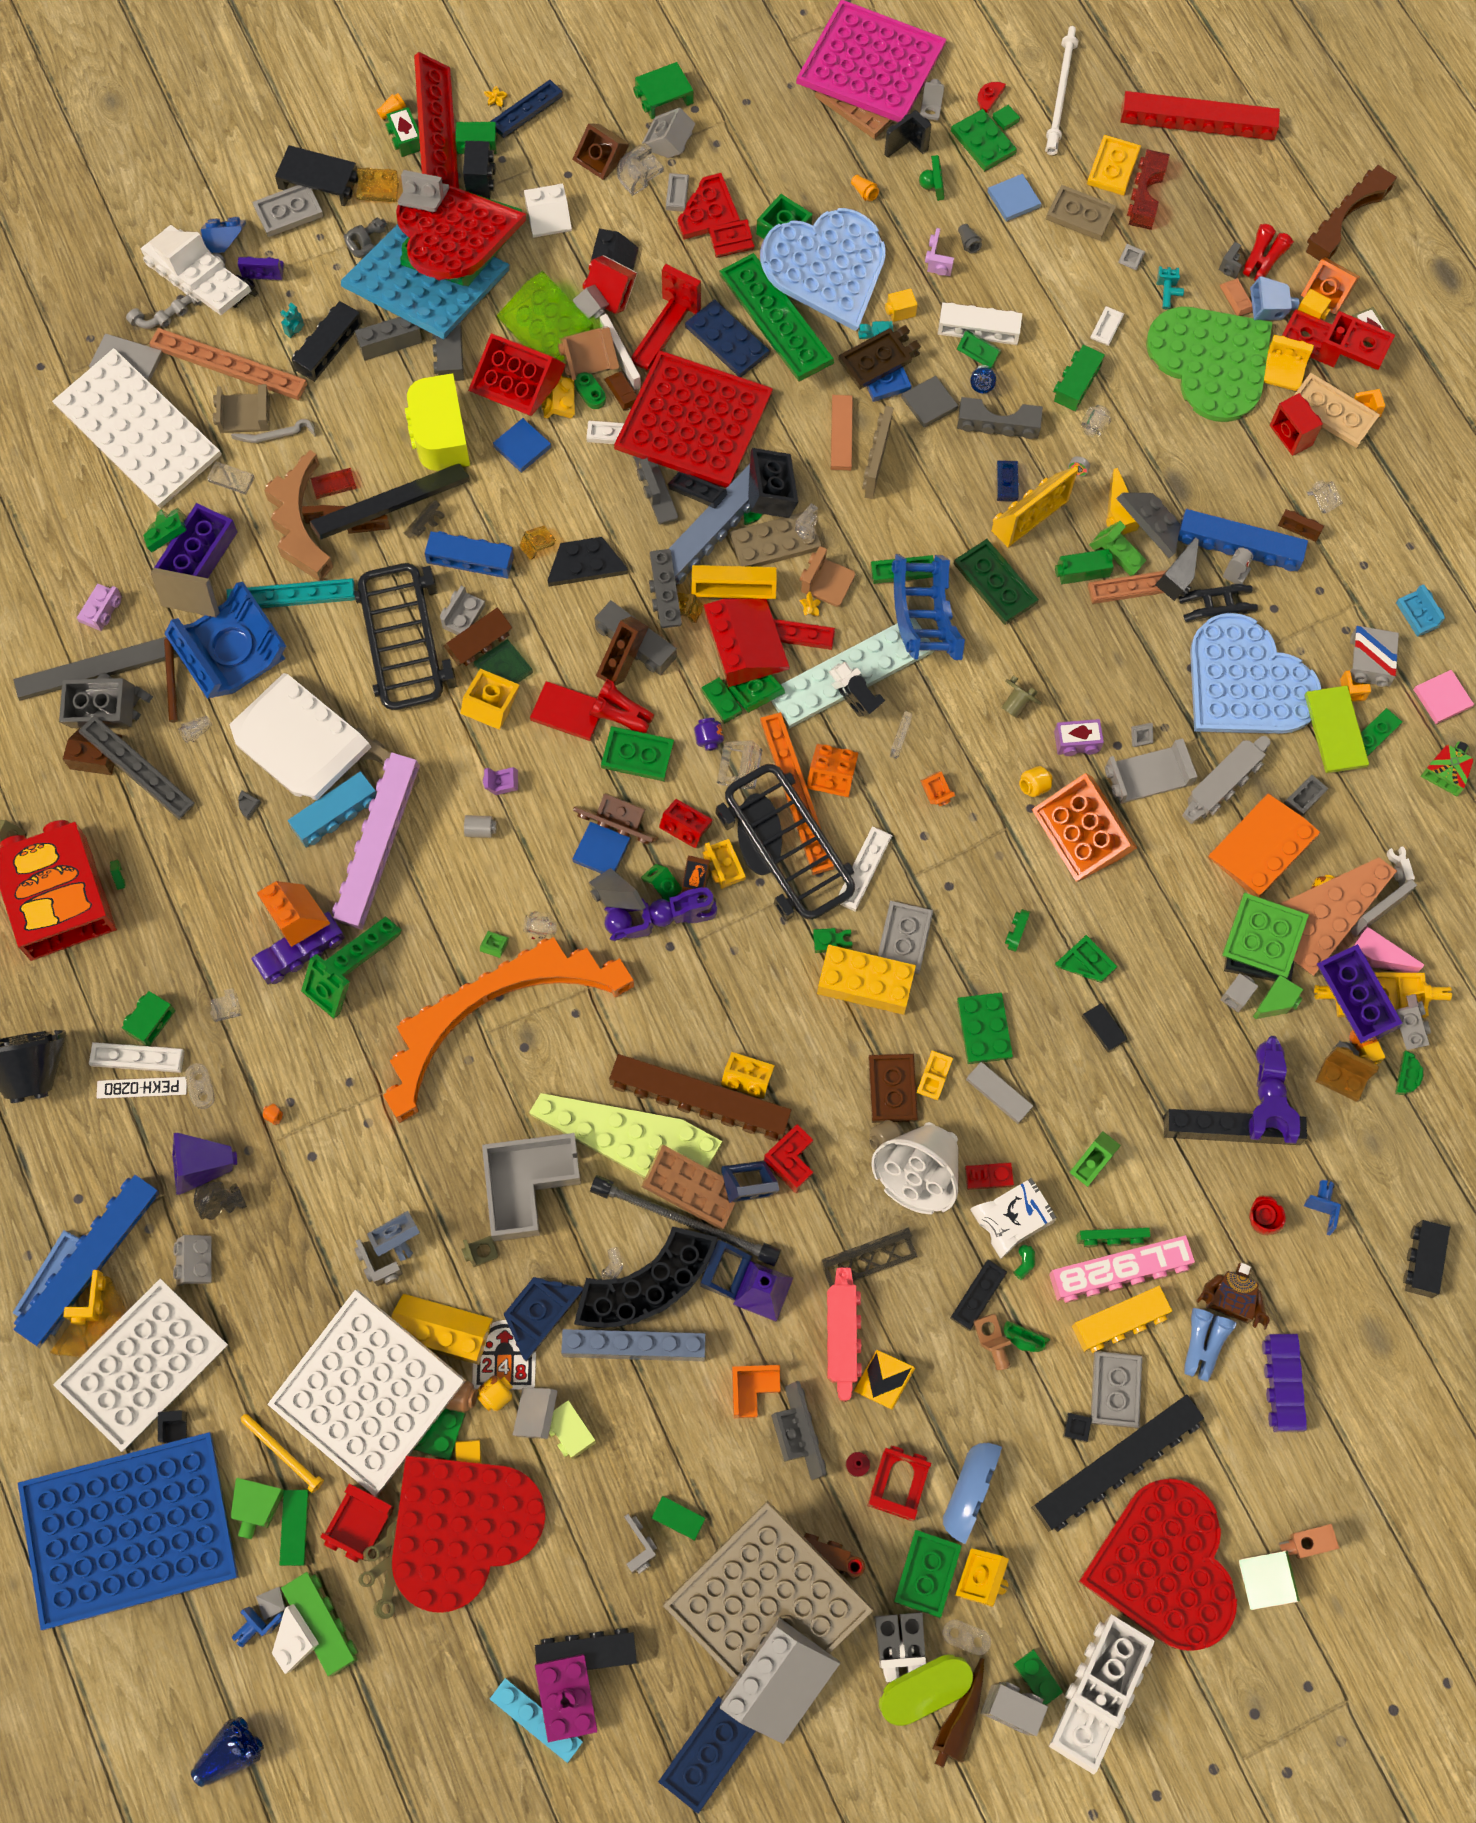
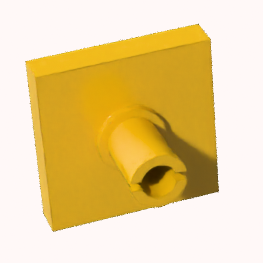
[955,1548,1009,1607]

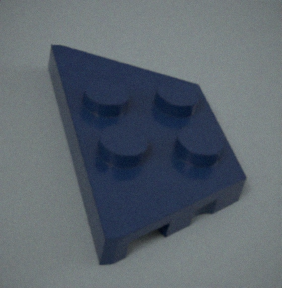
[504,1277,583,1362]

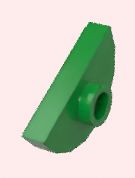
[1395,1050,1424,1095]
[1004,1321,1050,1352]

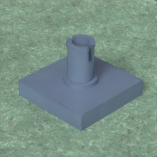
[367,1211,420,1261]

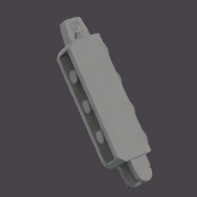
[1182,736,1271,824]

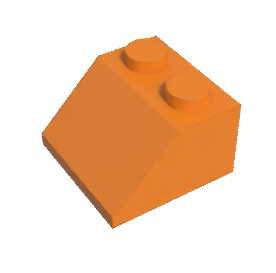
[1301,257,1360,315]

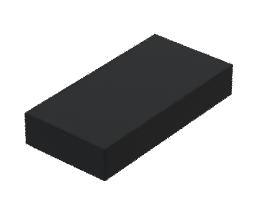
[1082,1003,1127,1052]

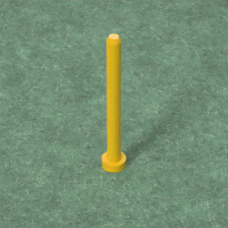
[241,1414,324,1493]

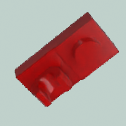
[965,1163,1014,1190]

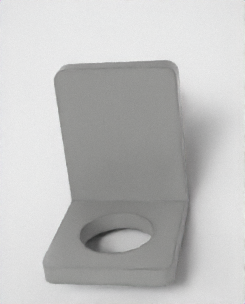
[920,79,944,120]

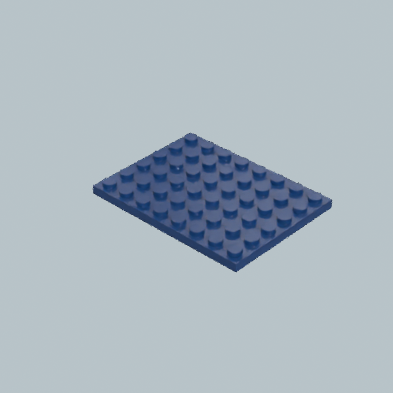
[18,1432,239,1631]

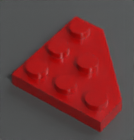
[677,173,740,240]

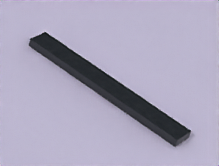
[310,464,470,540]

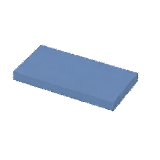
[13,1230,80,1336]

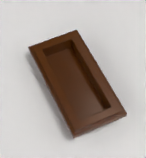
[604,371,638,411]

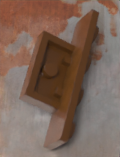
[573,793,658,845]

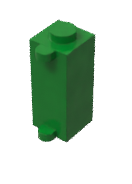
[1055,549,1114,585]

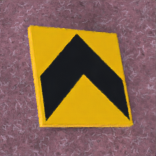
[854,1350,915,1410]

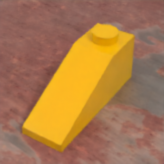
[1106,468,1139,535]

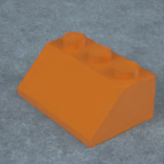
[257,881,330,947]

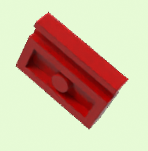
[709,219,755,258]

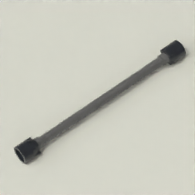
[590,1175,781,1267]

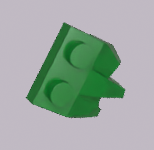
[143,508,186,553]

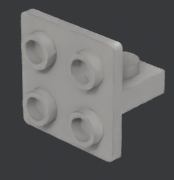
[398,170,449,212]

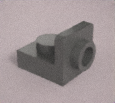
[1219,242,1242,279]

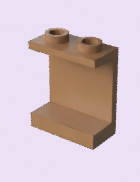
[558,326,619,380]

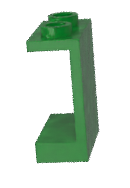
[633,62,694,119]

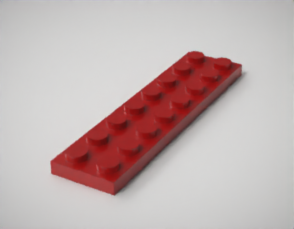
[414,52,459,189]

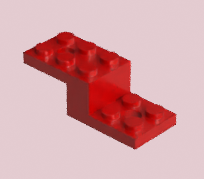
[1282,309,1395,370]

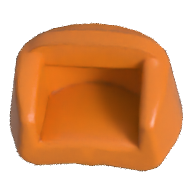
[263,1103,283,1125]

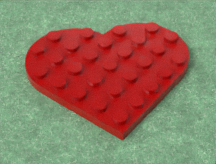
[396,186,526,280]
[392,1456,545,1613]
[1078,1479,1237,1651]

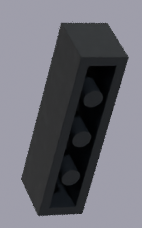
[291,301,362,382]
[535,1628,637,1670]

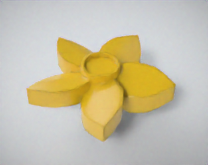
[484,86,508,107]
[799,592,821,616]

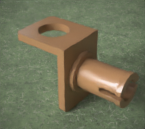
[974,1314,1012,1370]

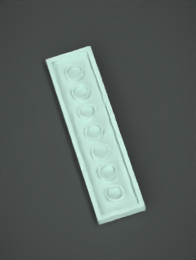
[771,618,934,729]

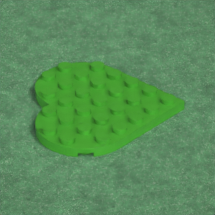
[1146,306,1272,422]

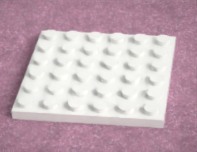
[267,1290,466,1497]

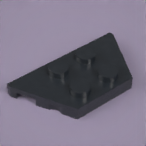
[547,537,628,587]

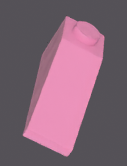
[1352,927,1424,973]

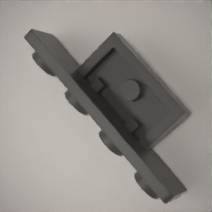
[633,456,678,525]
[649,549,682,628]
[771,1381,826,1480]

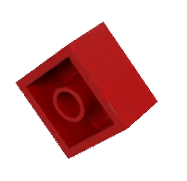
[1269,393,1323,456]

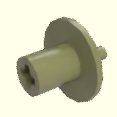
[1001,675,1042,718]

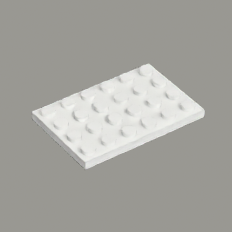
[53,1279,228,1452]

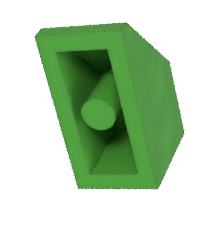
[1253,975,1303,1019]
[1069,1131,1121,1187]

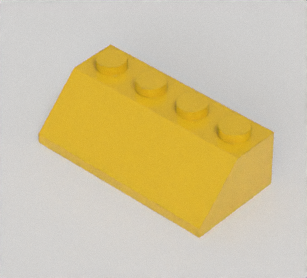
[391,1294,493,1365]

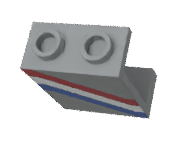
[1350,626,1399,687]

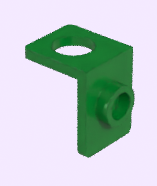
[641,864,682,902]

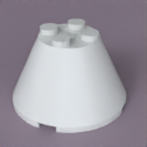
[872,1122,958,1214]

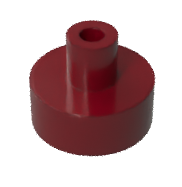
[845,1452,870,1477]

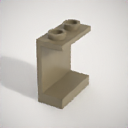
[213,384,270,433]

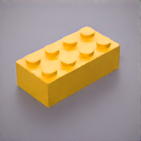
[817,945,916,1015]

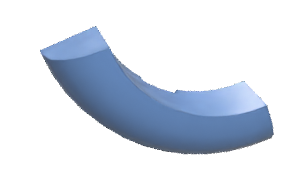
[943,1443,1002,1544]

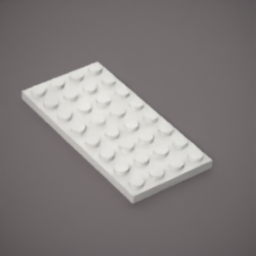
[52,348,222,509]

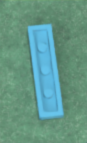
[490,1678,583,1763]

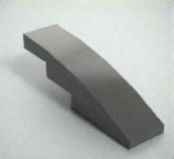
[1284,775,1329,817]

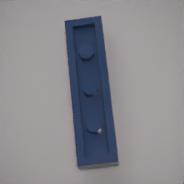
[490,80,563,138]

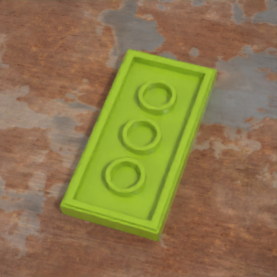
[1304,686,1369,773]

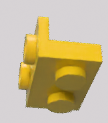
[542,376,575,419]
[702,839,746,889]

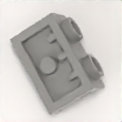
[440,586,485,635]

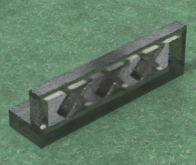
[821,1227,918,1287]

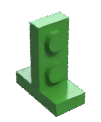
[1089,521,1146,576]

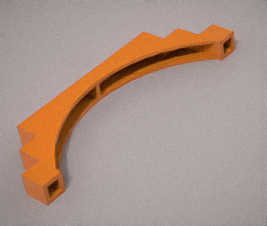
[383,937,634,1123]

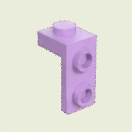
[925,228,954,276]

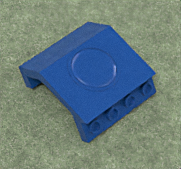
[164,582,287,699]

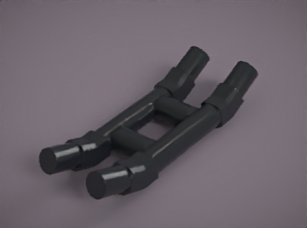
[1178,584,1258,623]

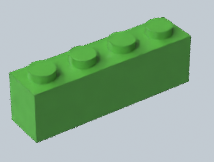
[281,1572,358,1677]

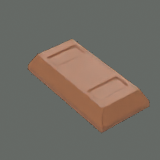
[1220,278,1253,316]

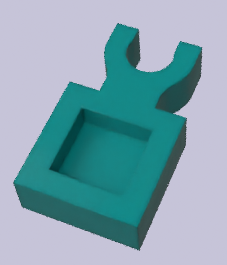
[280,303,304,338]

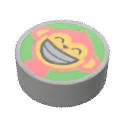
[1068,456,1090,476]

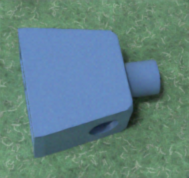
[1250,276,1299,320]

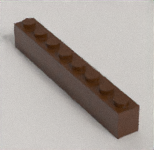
[609,1054,792,1141]

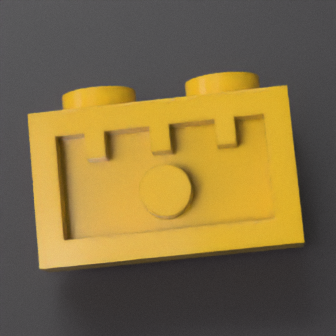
[721,1052,775,1099]

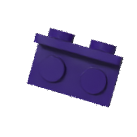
[238,257,284,280]

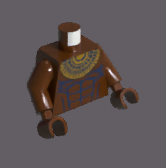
[1196,1263,1270,1330]

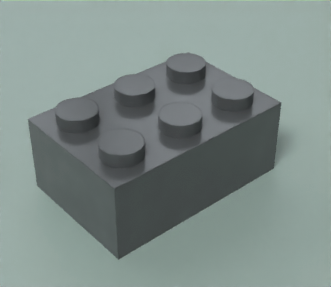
[59,678,135,728]

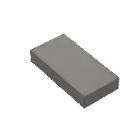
[666,173,689,212]

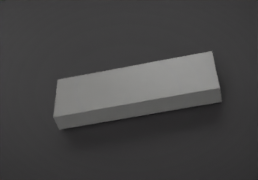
[966,1062,1033,1124]

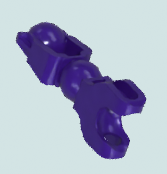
[604,887,717,941]
[1249,1036,1300,1144]

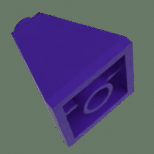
[172,1133,237,1195]
[733,1261,793,1322]

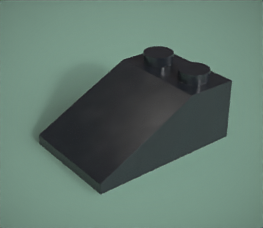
[748,448,798,518]

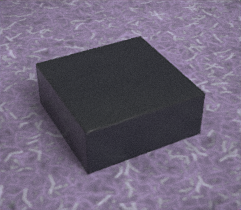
[1063,1413,1092,1443]

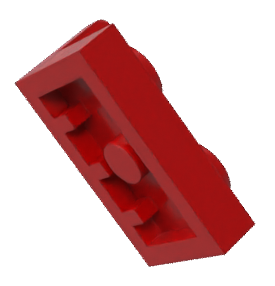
[659,799,713,848]

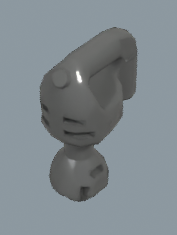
[343,217,387,258]

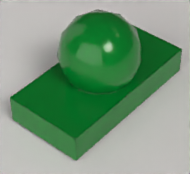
[919,155,945,201]

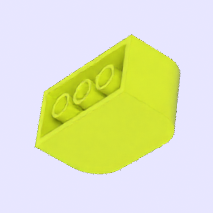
[405,373,470,471]

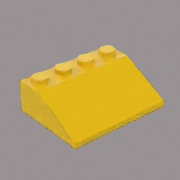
[991,466,1078,548]

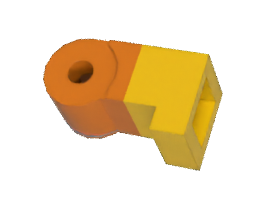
[1349,1029,1385,1065]

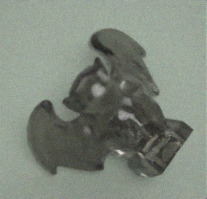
[194,1182,247,1220]

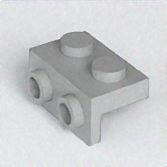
[1396,994,1431,1050]
[173,1235,211,1286]

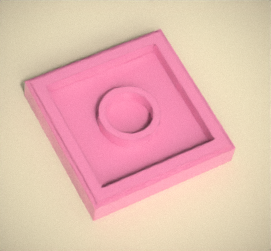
[1413,670,1474,724]

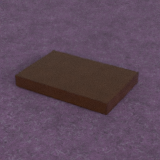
[868,1054,918,1123]

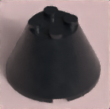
[0,1030,67,1103]

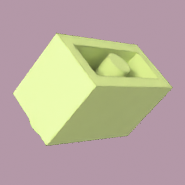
[549,1401,596,1460]

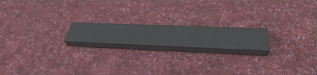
[13,637,179,701]

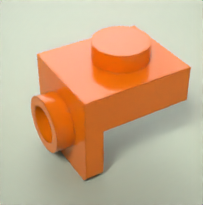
[920,771,955,806]

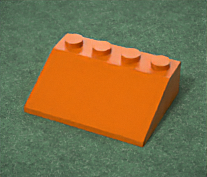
[1032,773,1137,882]
[1208,794,1320,898]

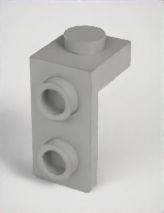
[354,1239,403,1286]
[624,1514,657,1574]

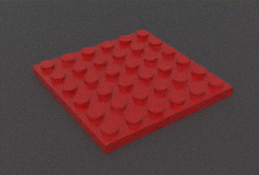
[614,350,773,488]

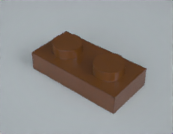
[1278,509,1324,542]

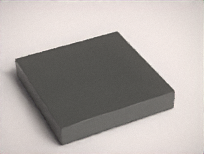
[901,376,958,428]

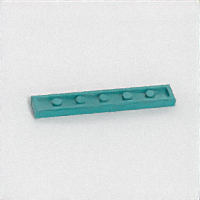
[226,578,355,609]

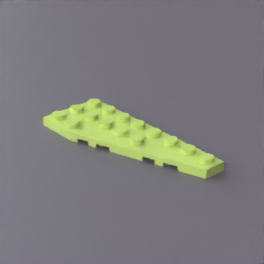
[529,1093,722,1178]

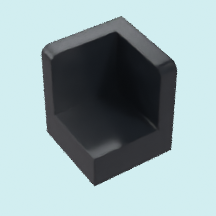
[158,1410,187,1444]

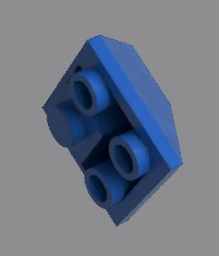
[201,217,246,253]

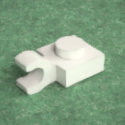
[1387,847,1415,887]

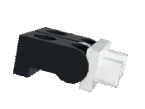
[829,662,885,717]

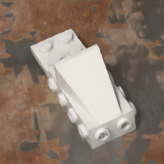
[140,225,251,315]
[1049,1614,1155,1775]

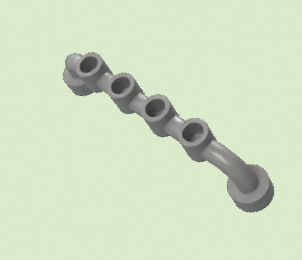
[126,253,226,329]

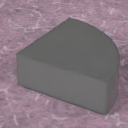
[238,790,261,820]

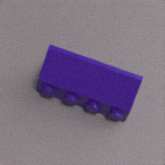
[1317,944,1402,1044]

